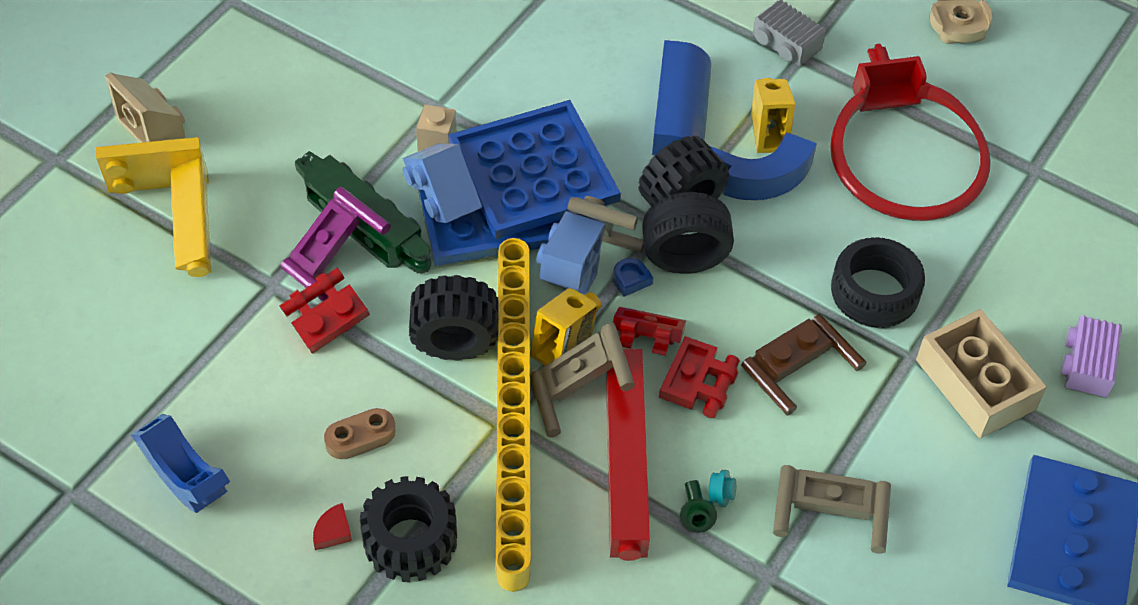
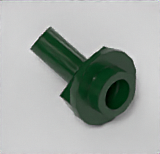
[680,480,717,533]

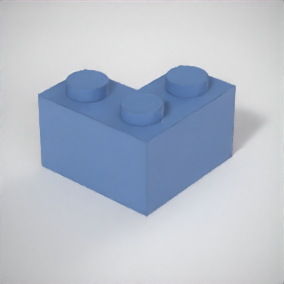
[403,143,482,223]
[536,211,605,294]

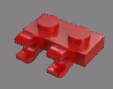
[613,307,686,356]

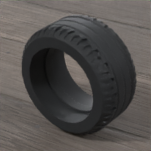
[642,192,734,274]
[831,237,925,328]

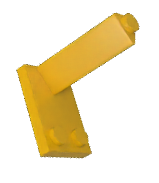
[96,137,212,277]

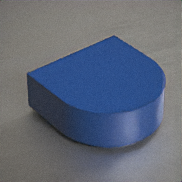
[613,258,654,297]

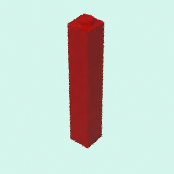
[605,349,650,561]

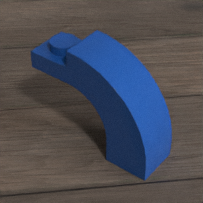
[710,132,817,200]
[131,414,230,513]

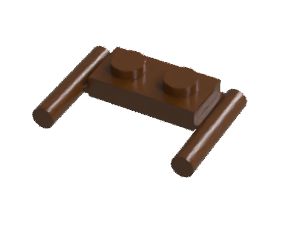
[741,314,867,416]

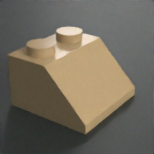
[105,73,185,143]

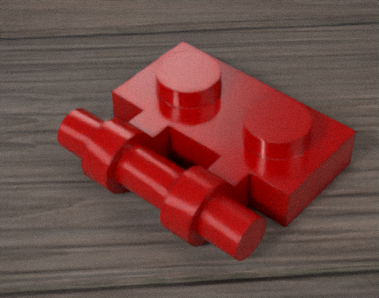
[279,267,370,354]
[659,336,740,418]

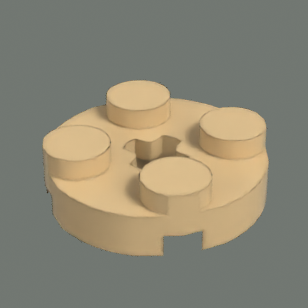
[929,0,992,44]

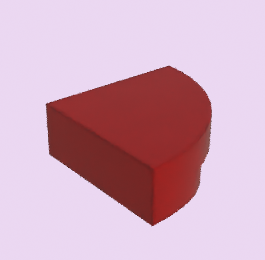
[313,503,352,550]

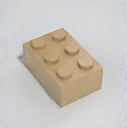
[916,309,1047,439]

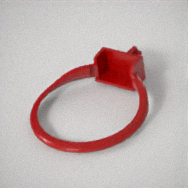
[830,44,991,221]

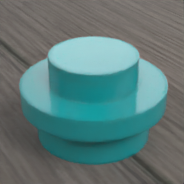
[709,469,737,507]

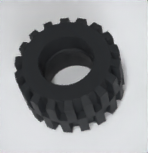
[638,136,730,206]
[409,275,499,361]
[360,476,458,582]

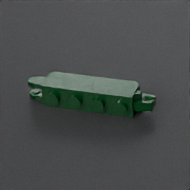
[295,151,431,274]

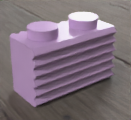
[1060,315,1122,398]

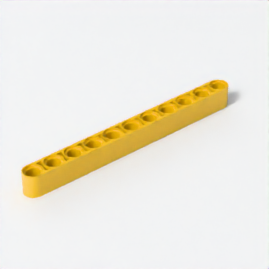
[496,238,531,592]

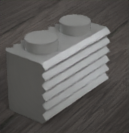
[753,0,826,67]

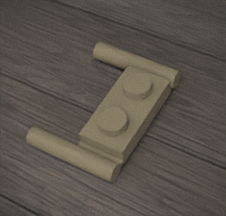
[567,196,644,253]
[530,323,635,437]
[773,465,891,554]

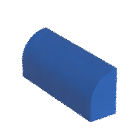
[652,40,711,155]

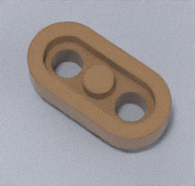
[324,408,396,459]

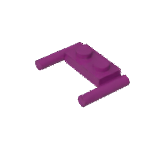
[281,187,391,302]

